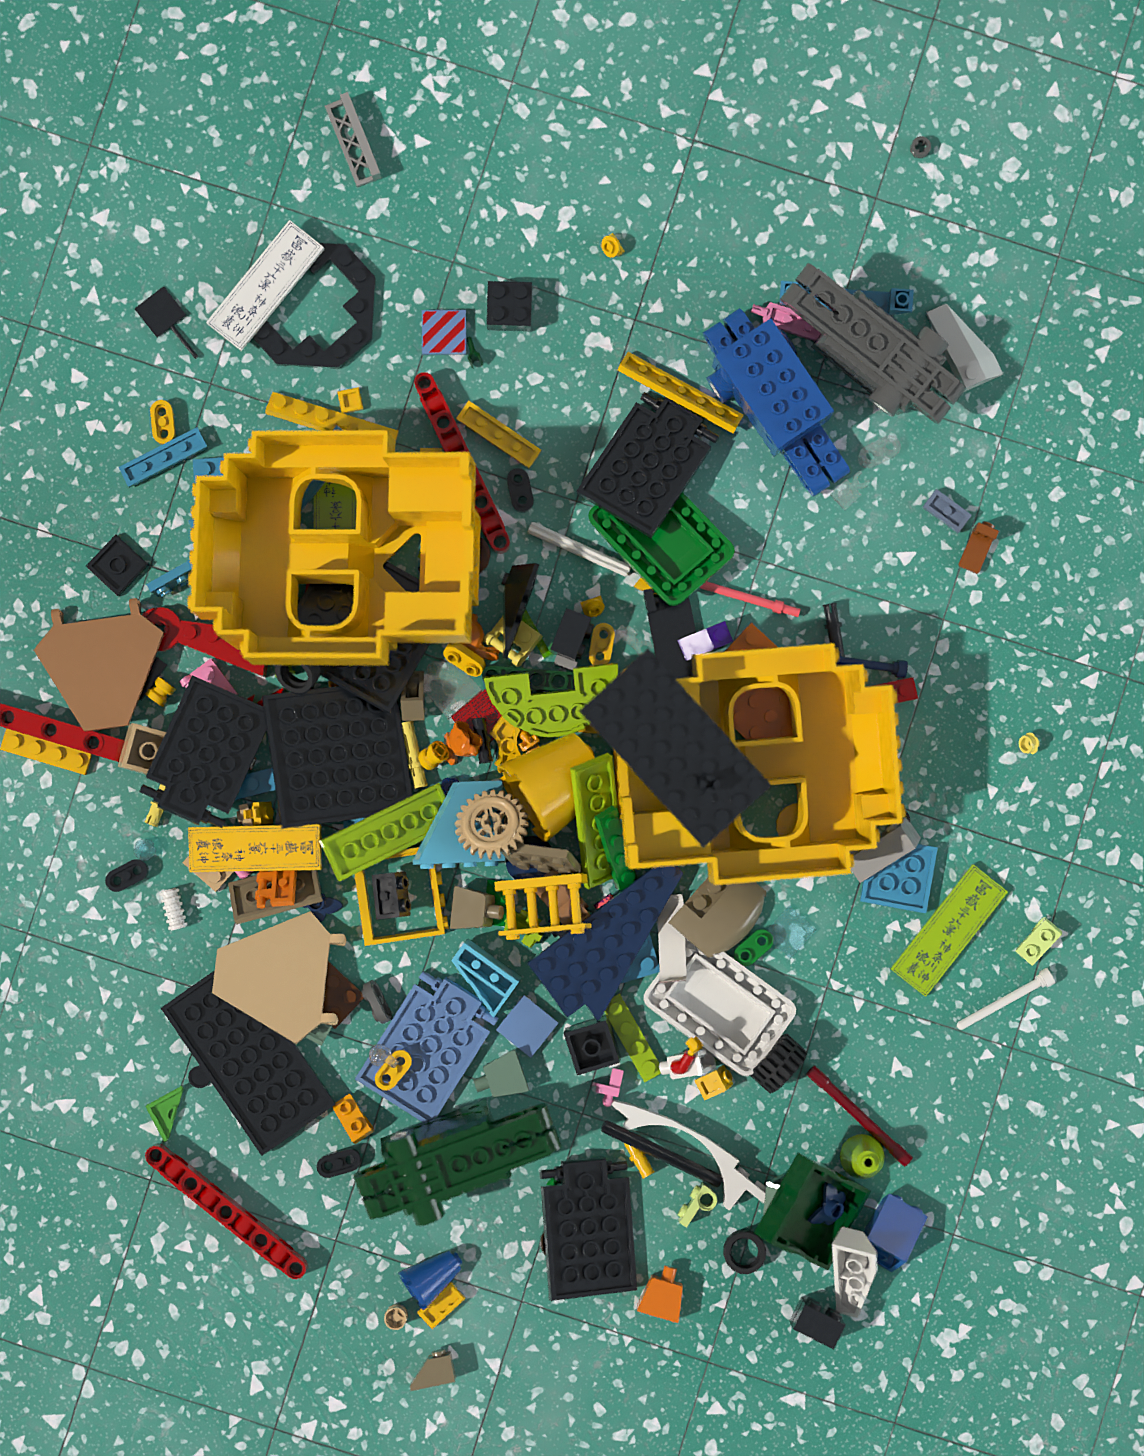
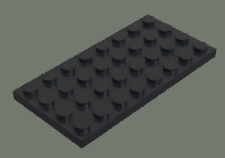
[161,970,336,1156]

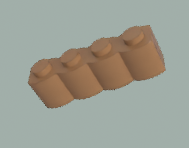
[536,870,590,931]

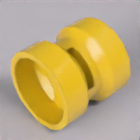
[145,676,176,707]
[418,741,449,770]

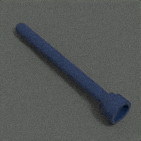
[836,656,908,678]

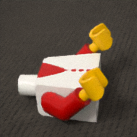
[659,1036,717,1079]

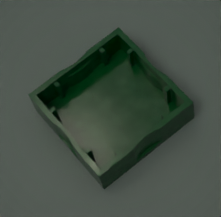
[754,1152,871,1270]

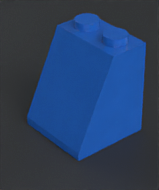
[863,1193,928,1272]

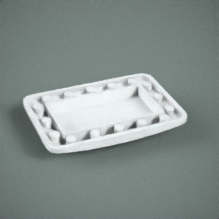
[644,938,796,1076]

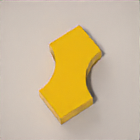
[489,716,521,767]

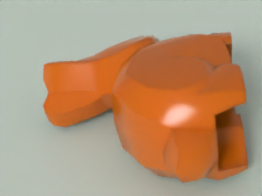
[461,614,500,661]
[444,721,482,765]

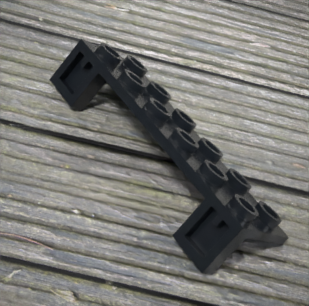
[643,589,696,678]

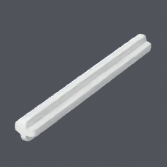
[528,522,631,576]

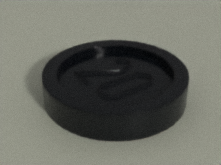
[188,1065,210,1088]

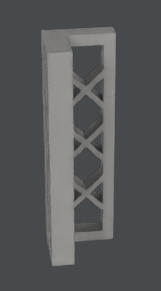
[325,92,382,188]

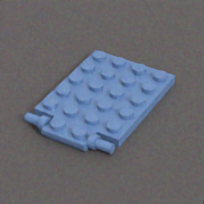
[355,970,499,1122]

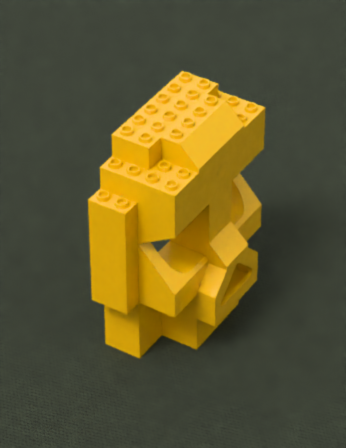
[187,430,481,665]
[613,644,905,885]

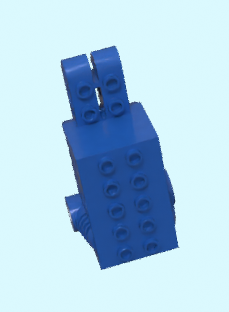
[703,308,850,497]

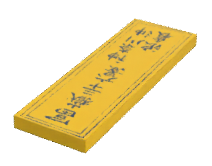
[188,824,322,872]

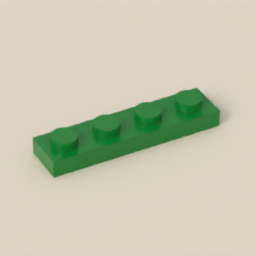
[594,806,638,891]

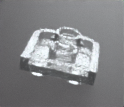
[424,661,482,720]

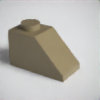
[401,671,425,721]
[410,1349,456,1391]

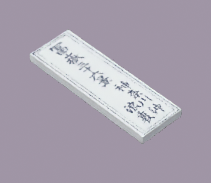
[206,220,324,351]

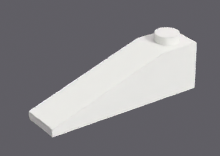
[926,304,1003,392]
[832,1227,877,1318]

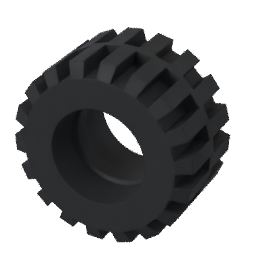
[750,1033,807,1094]

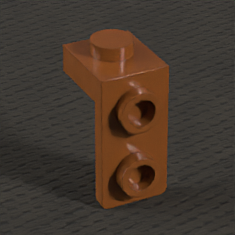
[958,521,999,574]

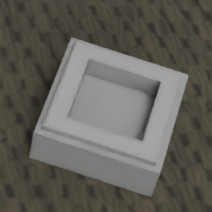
[554,655,578,672]

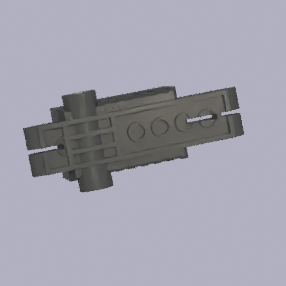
[780,263,966,424]

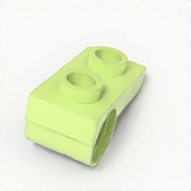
[1015,917,1062,966]
[677,1182,717,1228]

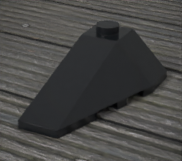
[501,563,540,659]

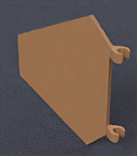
[34,598,164,732]

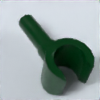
[466,337,483,369]

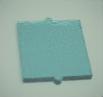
[767,905,816,959]

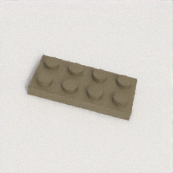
[228,870,323,925]

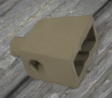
[450,886,504,929]

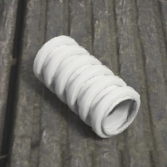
[159,888,188,931]

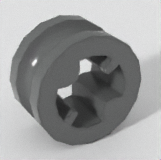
[910,136,931,158]

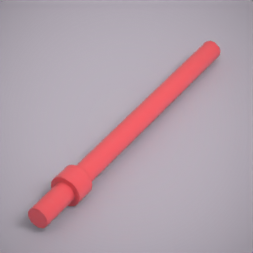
[699,581,801,617]

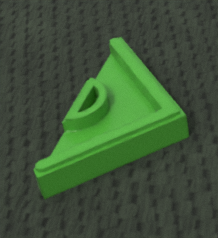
[145,1085,184,1142]

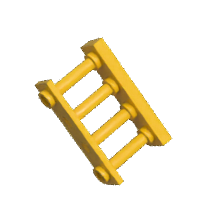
[495,873,591,940]

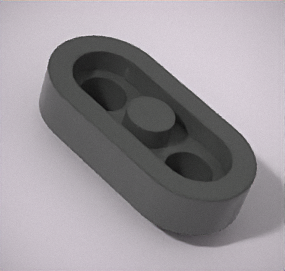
[362,980,392,1024]

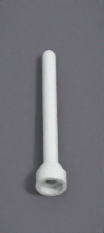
[957,968,1055,1030]

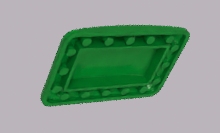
[588,492,735,606]

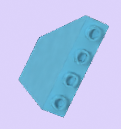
[413,781,505,869]

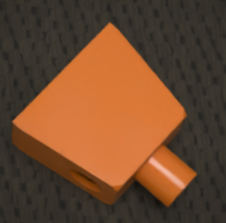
[636,1265,683,1323]

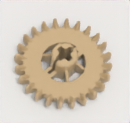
[455,789,529,860]

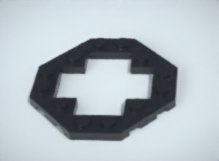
[253,243,376,369]

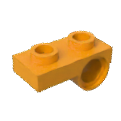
[332,1093,375,1144]

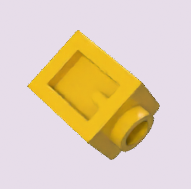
[694,1065,733,1100]

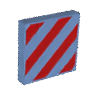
[422,310,466,355]

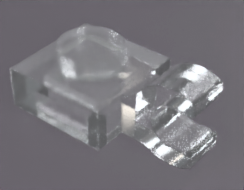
[616,625,653,655]

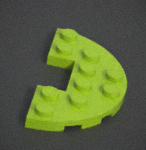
[484,663,618,737]

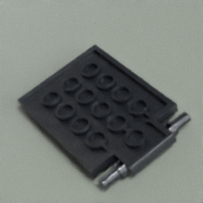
[576,392,719,539]
[139,675,267,828]
[539,1157,637,1301]

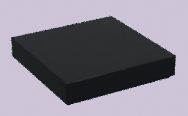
[86,534,149,597]

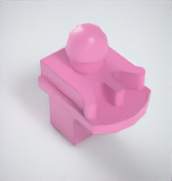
[592,1068,624,1107]

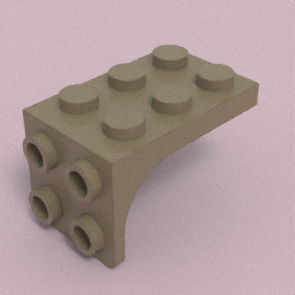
[501,816,581,875]

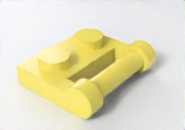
[483,616,543,667]

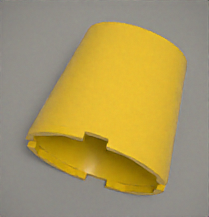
[497,733,595,842]

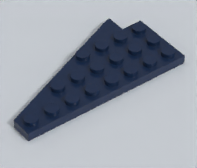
[527,865,683,1021]

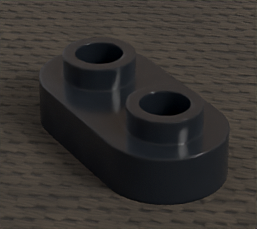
[507,468,534,513]
[105,859,149,892]
[317,1148,361,1178]

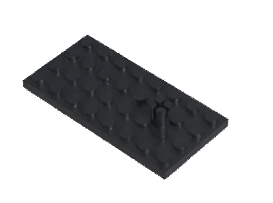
[579,648,772,848]

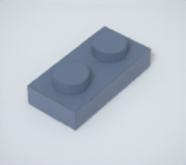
[922,489,972,534]

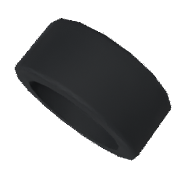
[275,665,320,693]
[723,1229,766,1274]

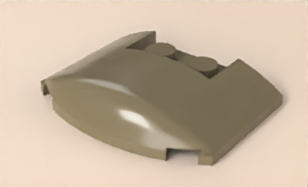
[668,878,766,958]

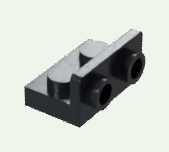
[372,871,411,920]

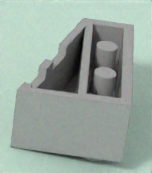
[850,817,921,883]

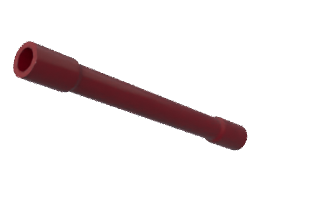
[806,1065,913,1167]

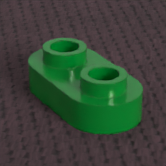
[734,929,773,966]

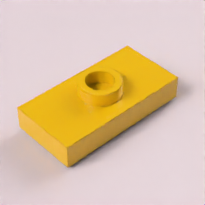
[417,1282,466,1329]

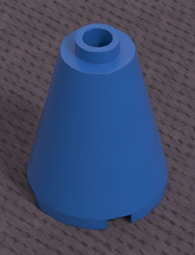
[398,1251,463,1311]

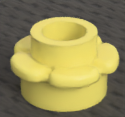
[1019,732,1039,754]

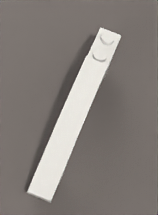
[611,1100,766,1210]

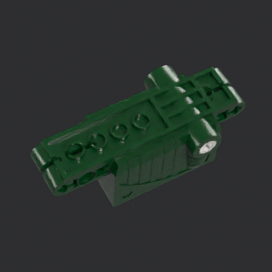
[353,1099,562,1226]

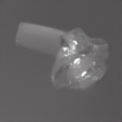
[369,1044,398,1068]

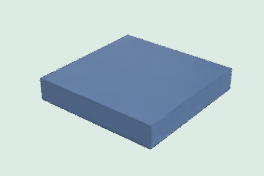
[496,995,559,1058]

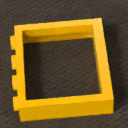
[354,847,449,946]

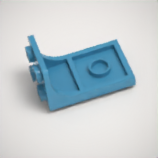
[146,519,194,597]

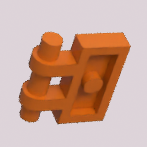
[255,870,297,909]

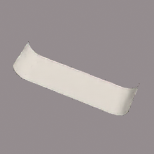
[658,894,687,983]

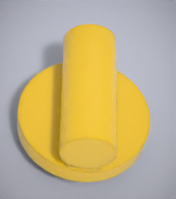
[601,233,625,258]
[580,595,605,617]

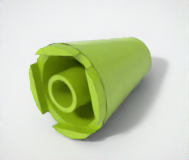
[840,1134,885,1179]

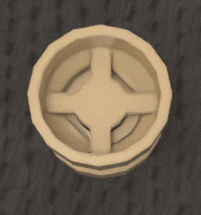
[384,1304,408,1330]

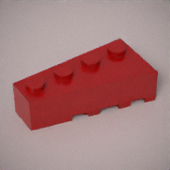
[178,620,268,678]

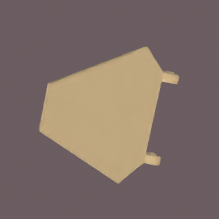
[212,911,347,1044]

